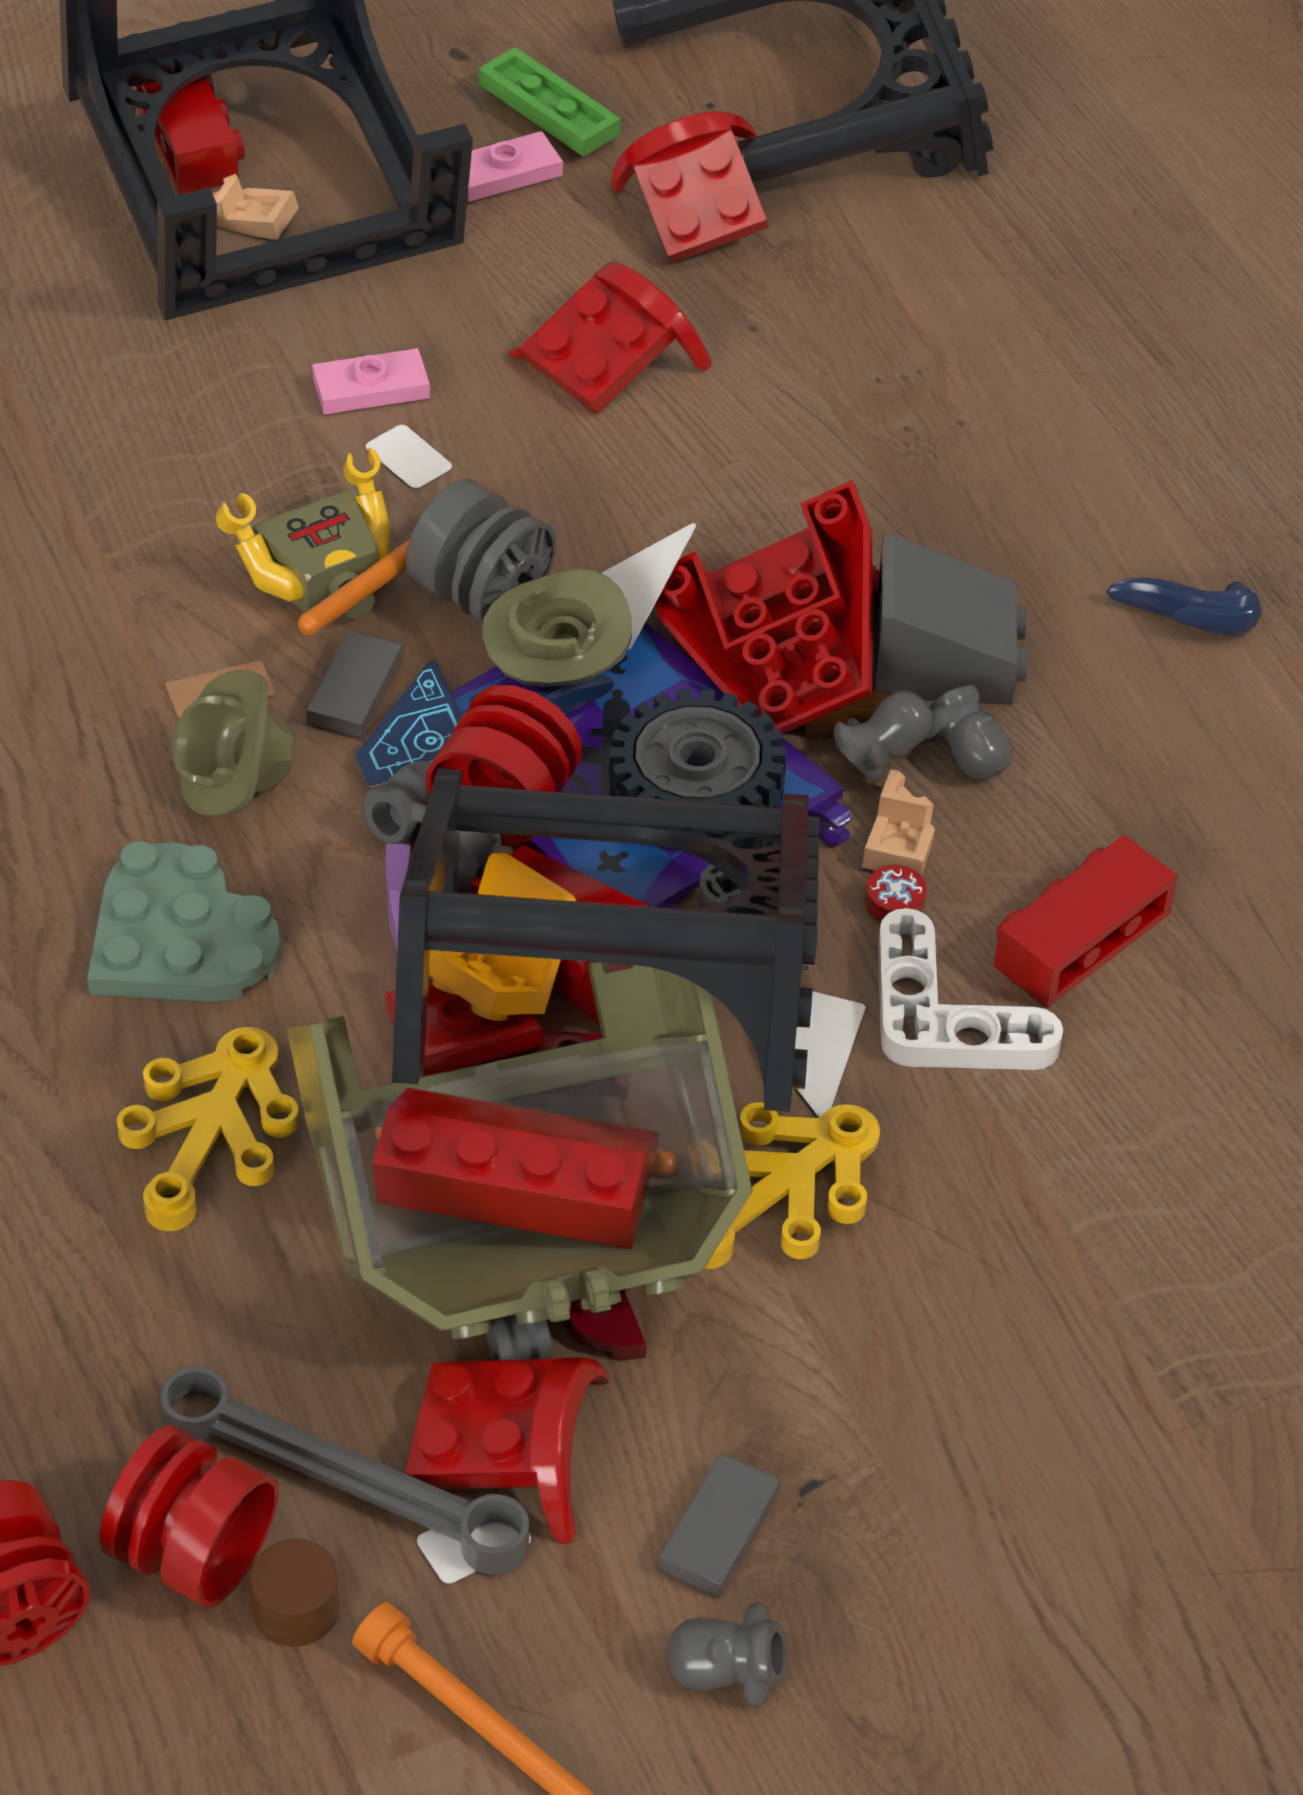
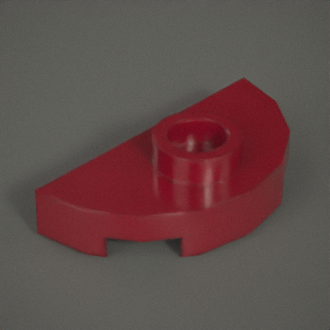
[563,1289,647,1360]

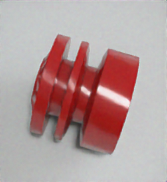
[425,685,582,846]
[99,1424,279,1609]
[0,1480,91,1666]

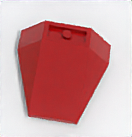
[655,480,873,734]

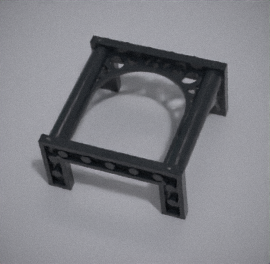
[59,0,473,320]
[392,769,820,1112]

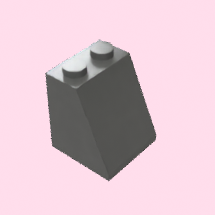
[874,534,1028,705]

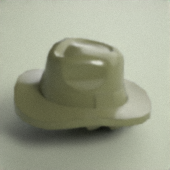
[482,569,632,688]
[172,669,296,816]

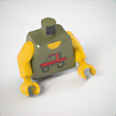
[216,448,391,619]

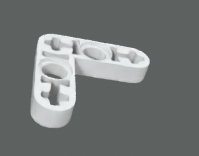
[878,908,1063,1070]

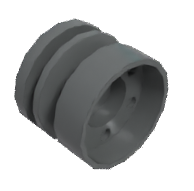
[406,478,556,625]

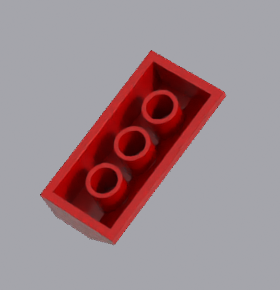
[372,1087,659,1249]

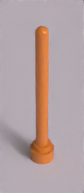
[298,539,410,636]
[352,1602,596,1795]

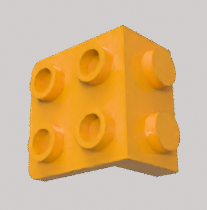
[429,853,576,1021]

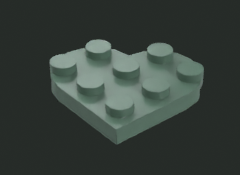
[87,841,281,1002]

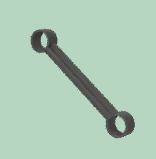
[160,1366,529,1575]

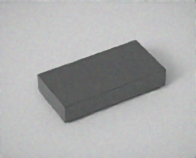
[307,630,403,738]
[658,1453,781,1598]

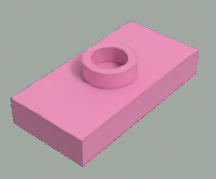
[467,131,563,202]
[312,348,430,415]

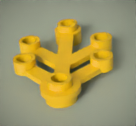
[117,1027,299,1231]
[693,1102,880,1269]

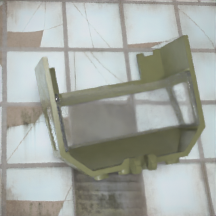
[287,962,752,1339]

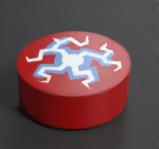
[865,865,927,921]

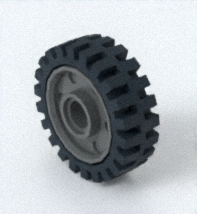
[609,689,786,851]

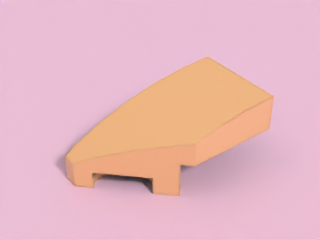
[193,174,299,240]
[862,769,935,876]

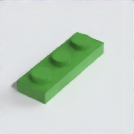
[478,47,621,157]

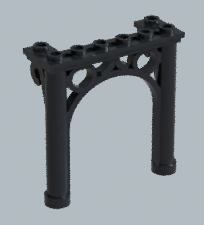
[611,0,993,184]

